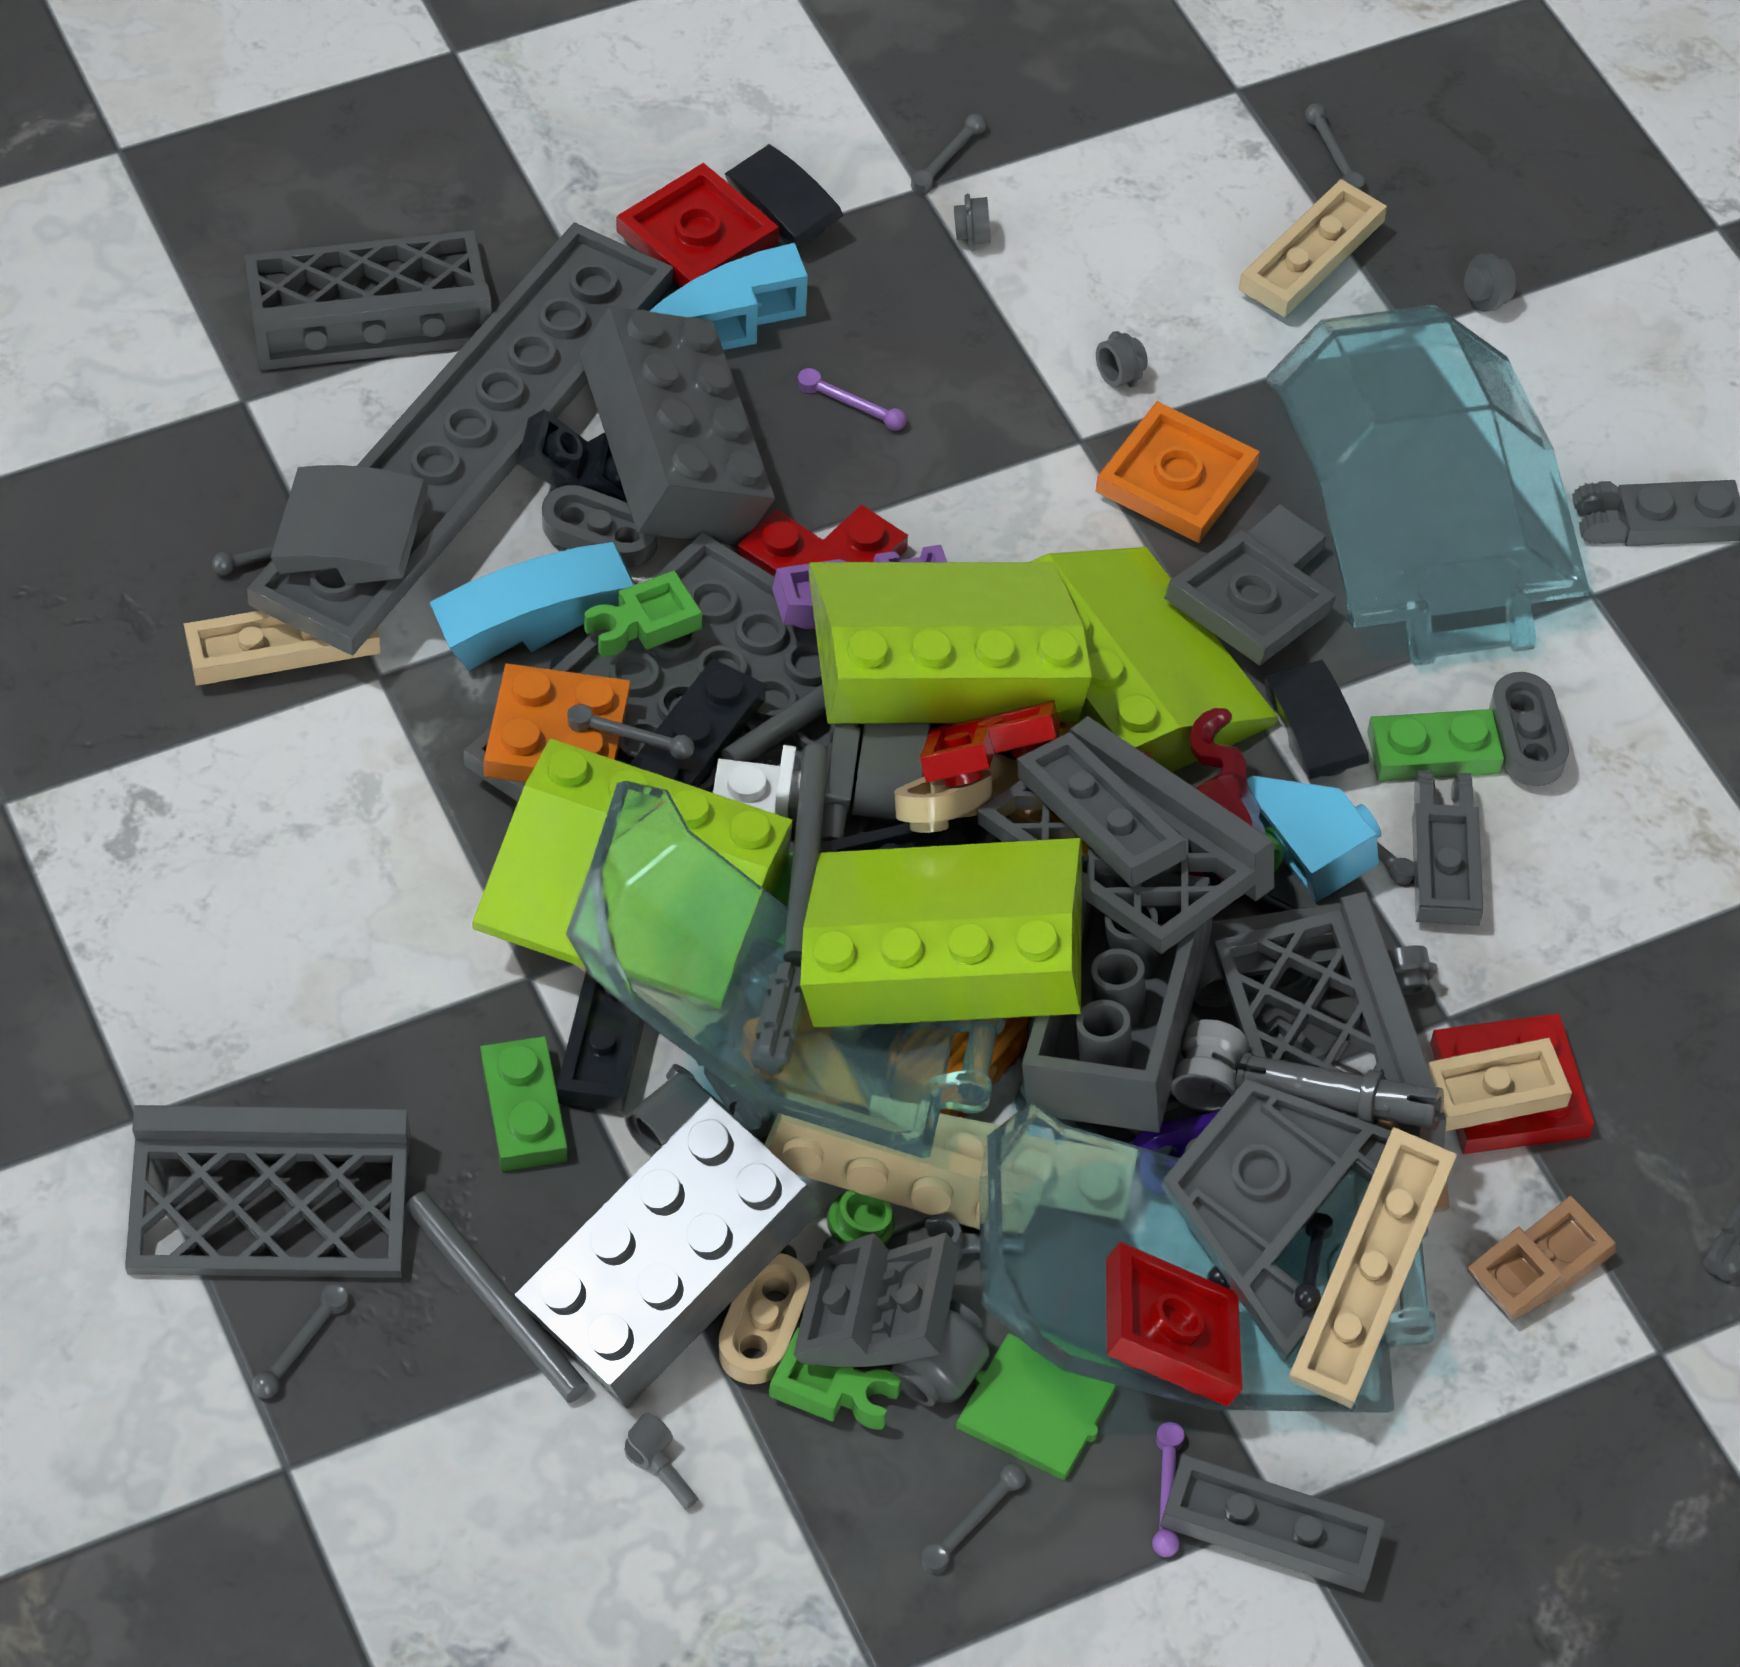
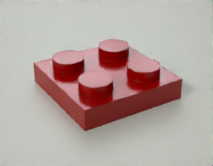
[616,162,779,288]
[1430,1013,1595,1154]
[1106,1242,1243,1407]

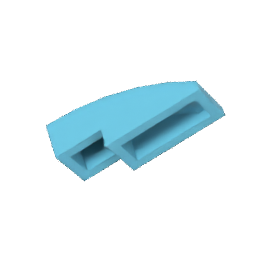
[649,243,808,350]
[429,542,635,671]

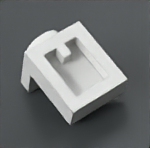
[713,745,801,818]

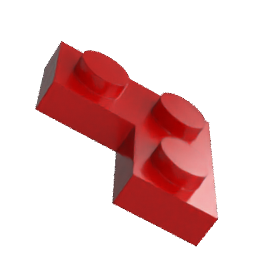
[737,504,908,577]
[920,700,1060,787]

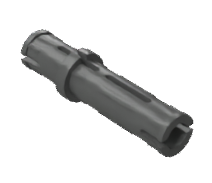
[1236,1052,1444,1131]

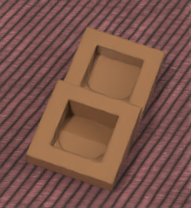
[1467,1195,1616,1321]

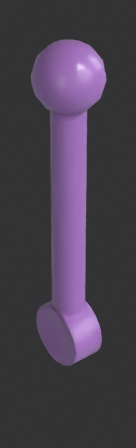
[798,368,907,431]
[1152,1422,1185,1557]

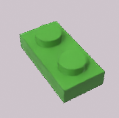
[1367,709,1504,781]
[480,1036,568,1172]

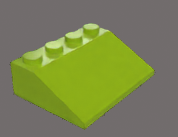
[1029,547,1278,772]
[808,562,1092,724]
[472,738,792,1013]
[800,838,1082,1028]

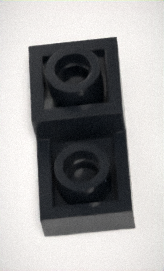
[724,144,843,246]
[518,409,628,503]
[1264,659,1369,780]

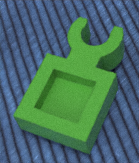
[584,570,702,657]
[769,1327,901,1430]

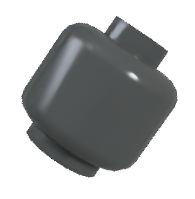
[890,1300,989,1407]

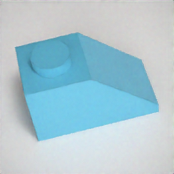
[1247,776,1381,903]

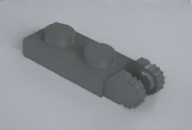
[1572,480,1740,546]
[1412,770,1483,926]

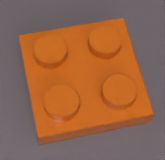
[1095,401,1260,543]
[483,663,630,783]

